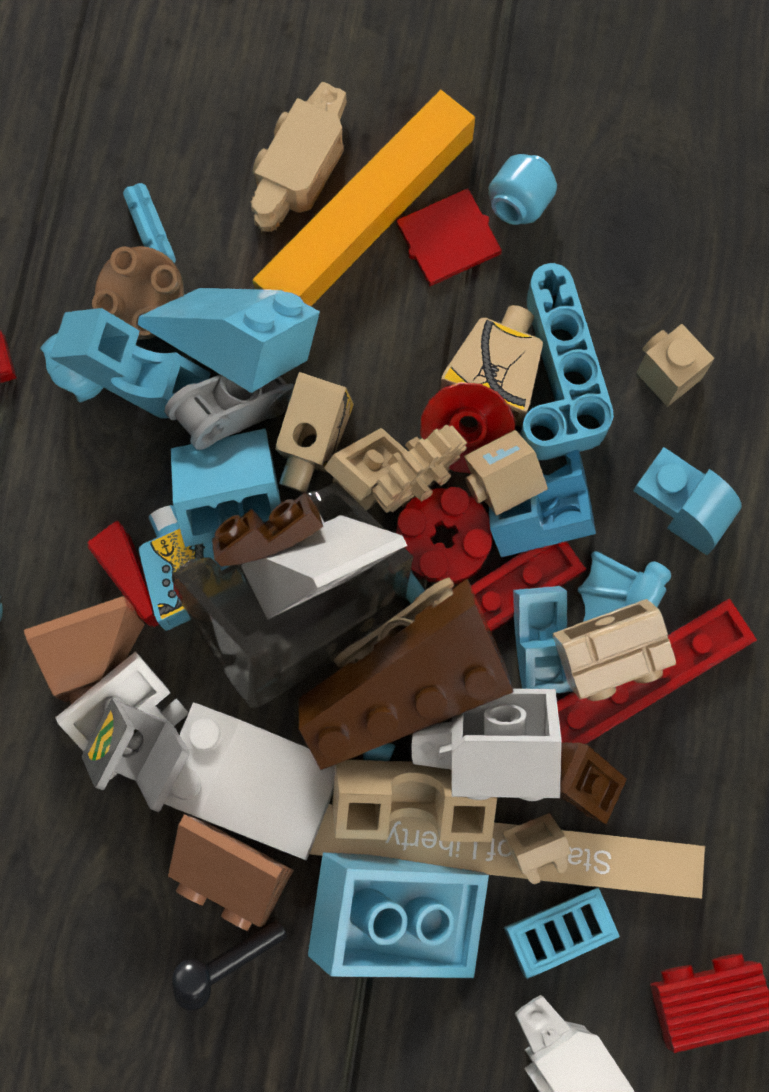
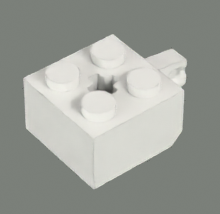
[412,689,562,801]
[515,995,635,1092]

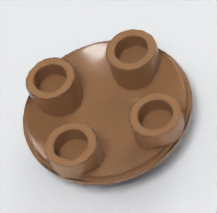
[92,246,184,340]

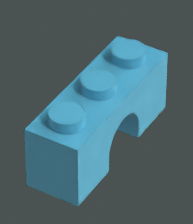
[50,308,211,418]

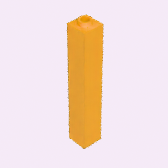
[253,90,475,306]

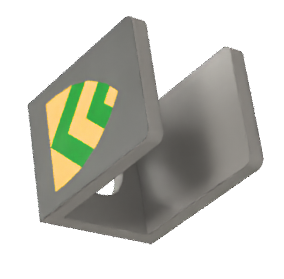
[82,698,190,812]

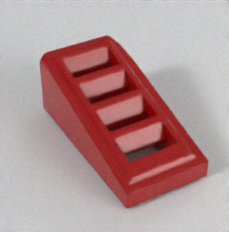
[87,521,159,627]

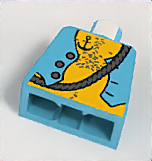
[139,505,250,631]

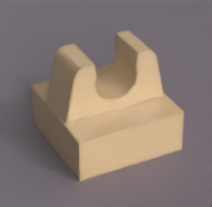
[503,813,571,884]

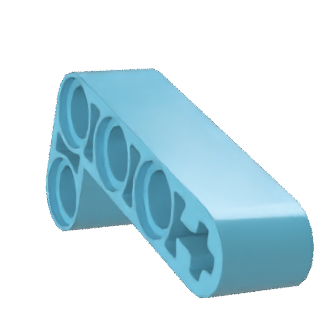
[520,263,614,460]

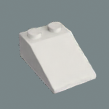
[241,515,407,620]
[164,702,335,860]

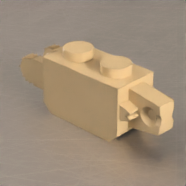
[250,82,347,233]

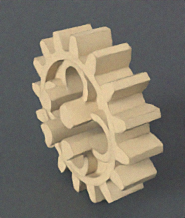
[371,425,467,513]

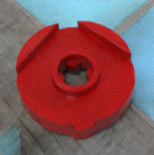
[396,487,492,585]

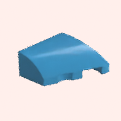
[489,449,596,557]

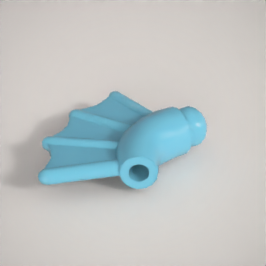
[578,551,671,622]

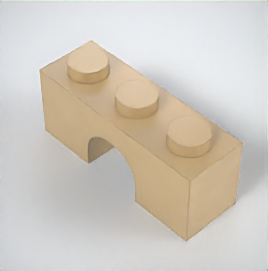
[332,760,497,842]

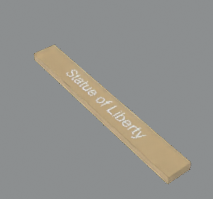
[309,804,705,899]

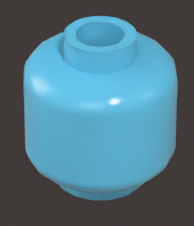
[488,154,557,225]

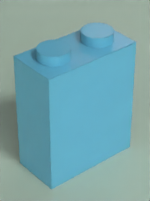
[171,429,281,547]

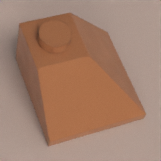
[24,596,145,704]

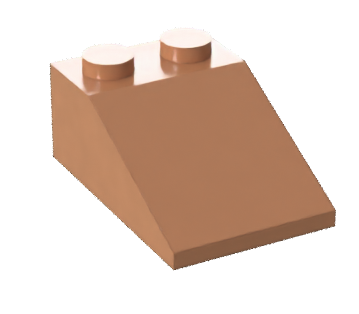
[168,815,294,931]

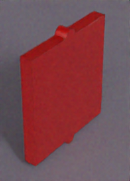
[396,188,502,286]

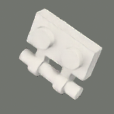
[55,651,189,779]

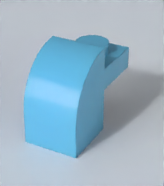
[633,447,742,555]

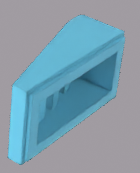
[504,887,620,979]

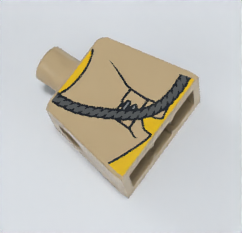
[440,305,543,427]
[275,372,354,493]

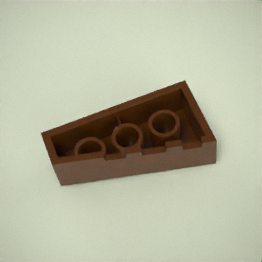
[299,579,514,770]

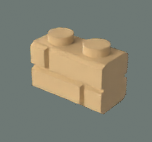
[552,599,676,701]

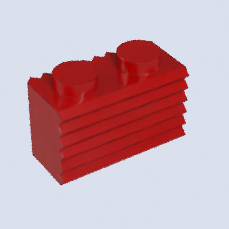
[650,953,769,1053]

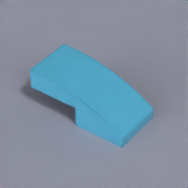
[513,586,573,693]

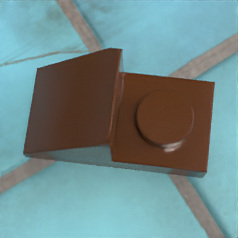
[560,742,627,824]

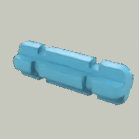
[123,183,176,263]

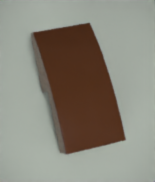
[212,493,324,567]

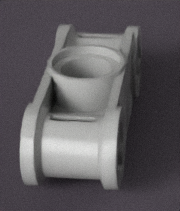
[164,374,295,450]

